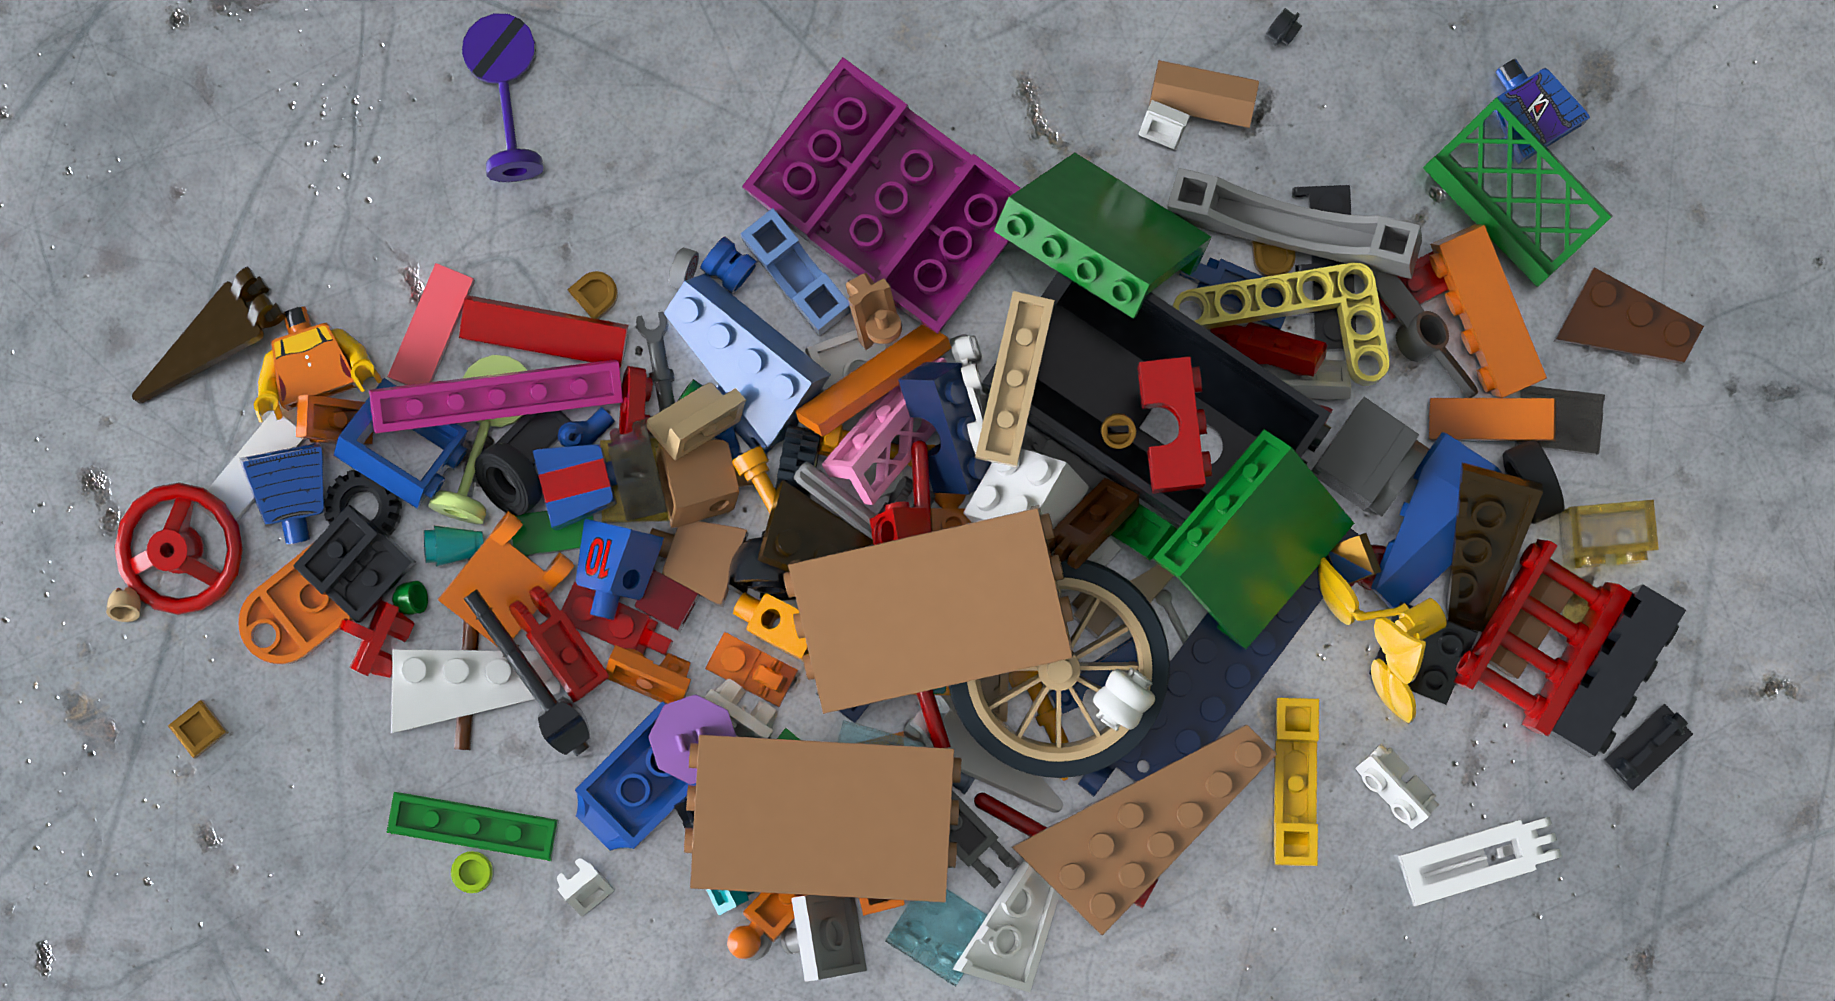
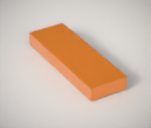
[1429,398,1556,441]

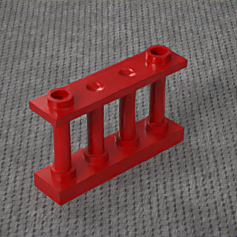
[1454,539,1633,736]

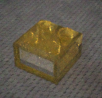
[1558,500,1659,569]

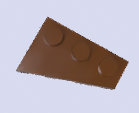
[1554,267,1704,364]

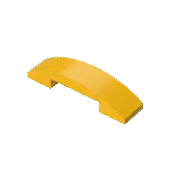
[1274,698,1319,866]

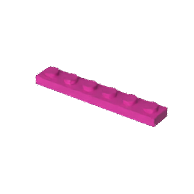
[369,360,623,433]

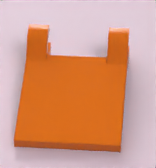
[438,511,575,647]

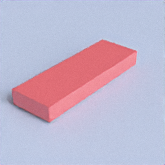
[387,263,475,385]

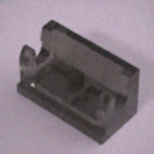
[607,419,667,521]

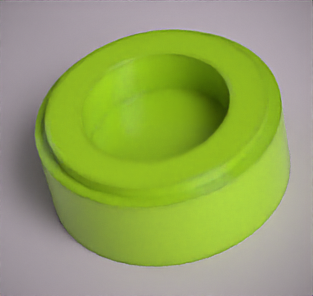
[451,851,494,893]

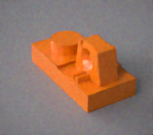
[705,632,798,707]
[606,645,691,703]

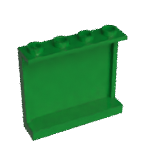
[994,152,1212,319]
[1153,429,1355,649]

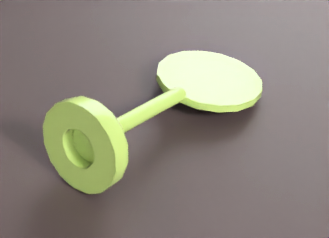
[428,355,527,524]

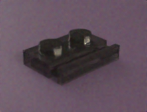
[1514,386,1605,456]

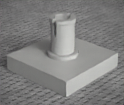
[781,895,867,982]

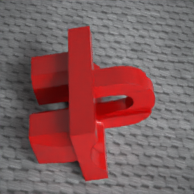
[339,600,415,678]

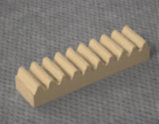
[975,291,1055,468]

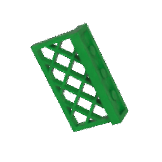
[1423,97,1613,287]

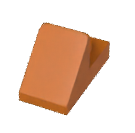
[296,395,373,445]

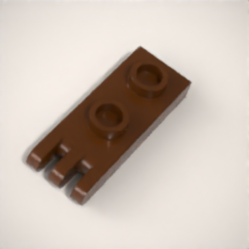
[1047,478,1139,569]

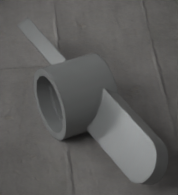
[1374,271,1478,398]

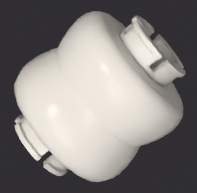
[1093,667,1155,731]

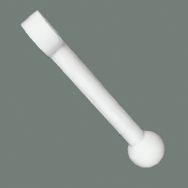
[1156,589,1189,644]

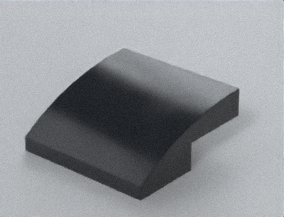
[293,505,416,623]

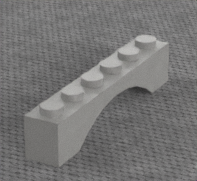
[1167,167,1422,279]

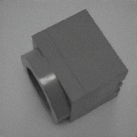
[1311,396,1429,517]

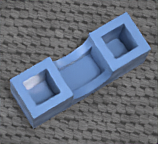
[740,208,851,337]

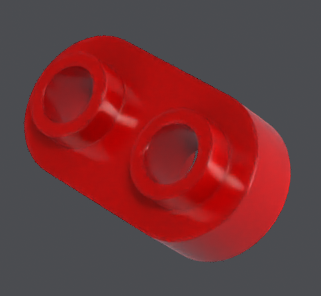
[619,366,653,447]

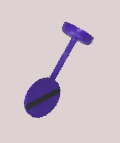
[462,13,544,182]

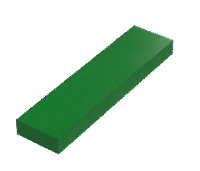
[386,792,559,861]

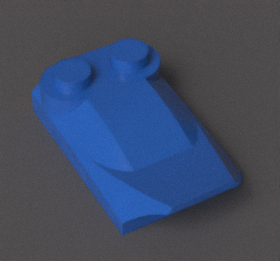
[575,701,696,851]

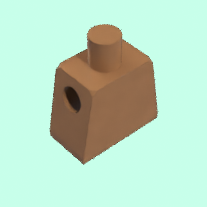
[655,439,754,528]
[650,521,749,607]

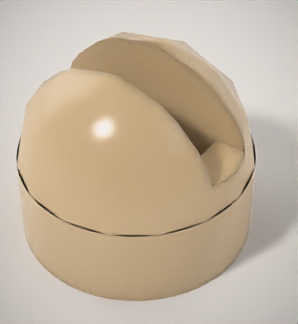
[106,587,141,622]

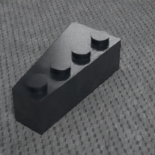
[1550,584,1686,758]

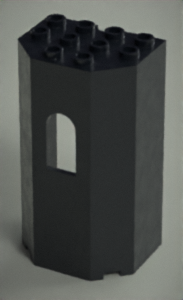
[982,272,1332,526]

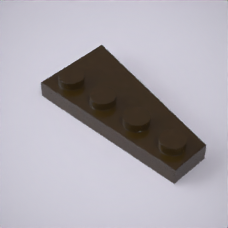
[1446,462,1543,632]
[757,480,874,572]

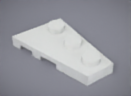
[953,860,1060,993]

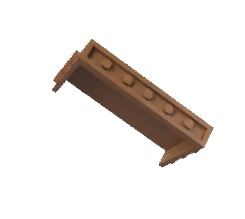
[784,505,1074,714]
[684,735,962,902]

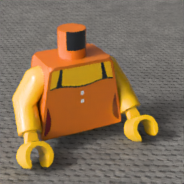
[253,306,382,423]

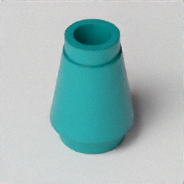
[423,525,484,567]

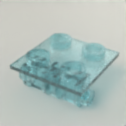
[885,889,987,987]

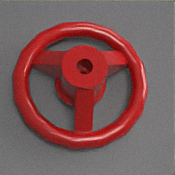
[114,482,243,615]

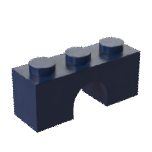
[898,362,992,495]

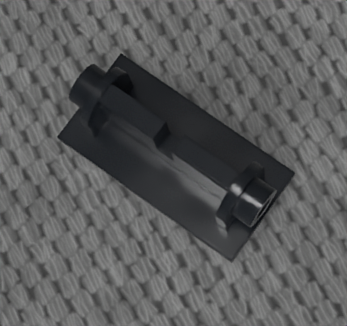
[1604,704,1693,791]

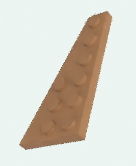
[1011,725,1277,936]

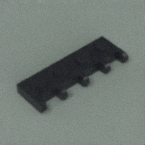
[1292,185,1356,352]

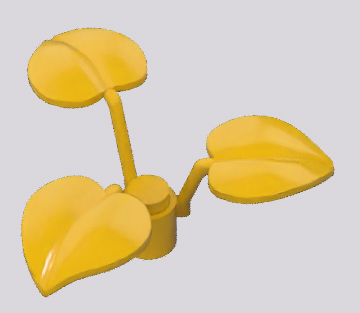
[1318,557,1447,724]

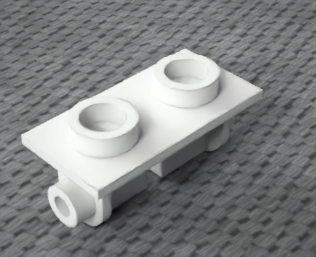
[1355,744,1439,829]

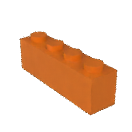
[1429,224,1547,398]

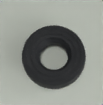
[475,443,542,516]

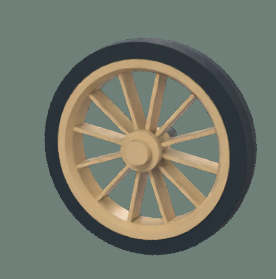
[949,557,1170,778]

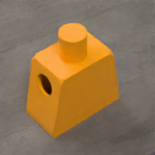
[733,593,809,662]

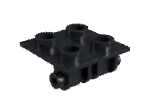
[1369,601,1478,705]

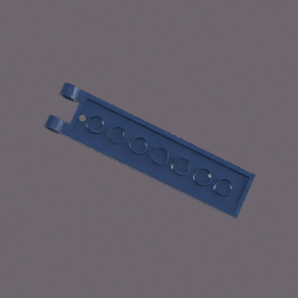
[1078,528,1359,797]

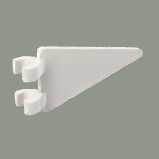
[903,695,1063,813]

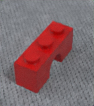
[1137,357,1212,493]

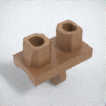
[846,273,902,350]

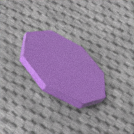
[648,694,737,785]

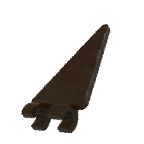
[132,266,286,404]

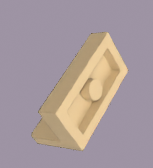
[646,382,746,461]

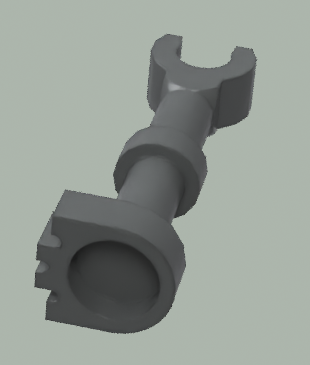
[636,311,675,436]

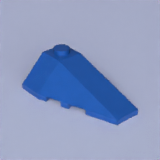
[1371,432,1502,608]

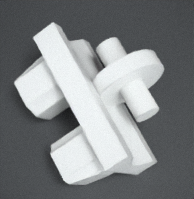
[705,679,778,739]

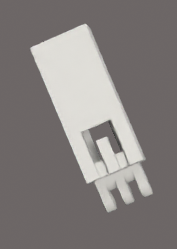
[1398,816,1562,906]

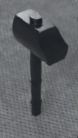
[464,589,590,756]

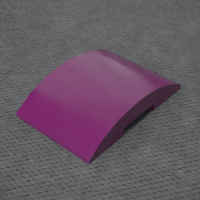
[742,57,1021,334]

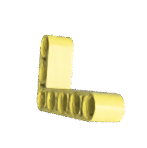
[1172,263,1389,386]

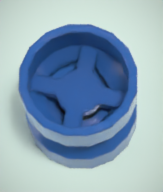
[700,236,758,294]

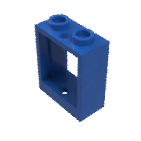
[333,378,468,509]

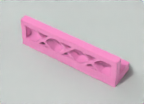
[822,357,946,505]

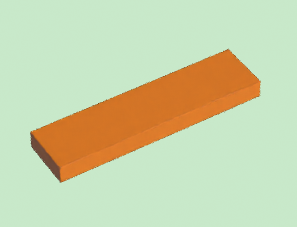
[795,324,952,437]

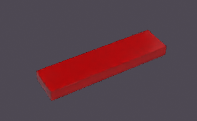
[459,295,629,368]

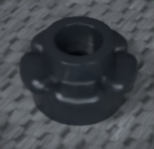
[1265,8,1302,46]

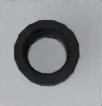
[1502,440,1565,524]

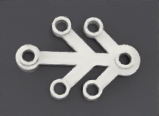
[950,334,989,454]

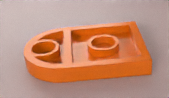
[238,542,353,665]

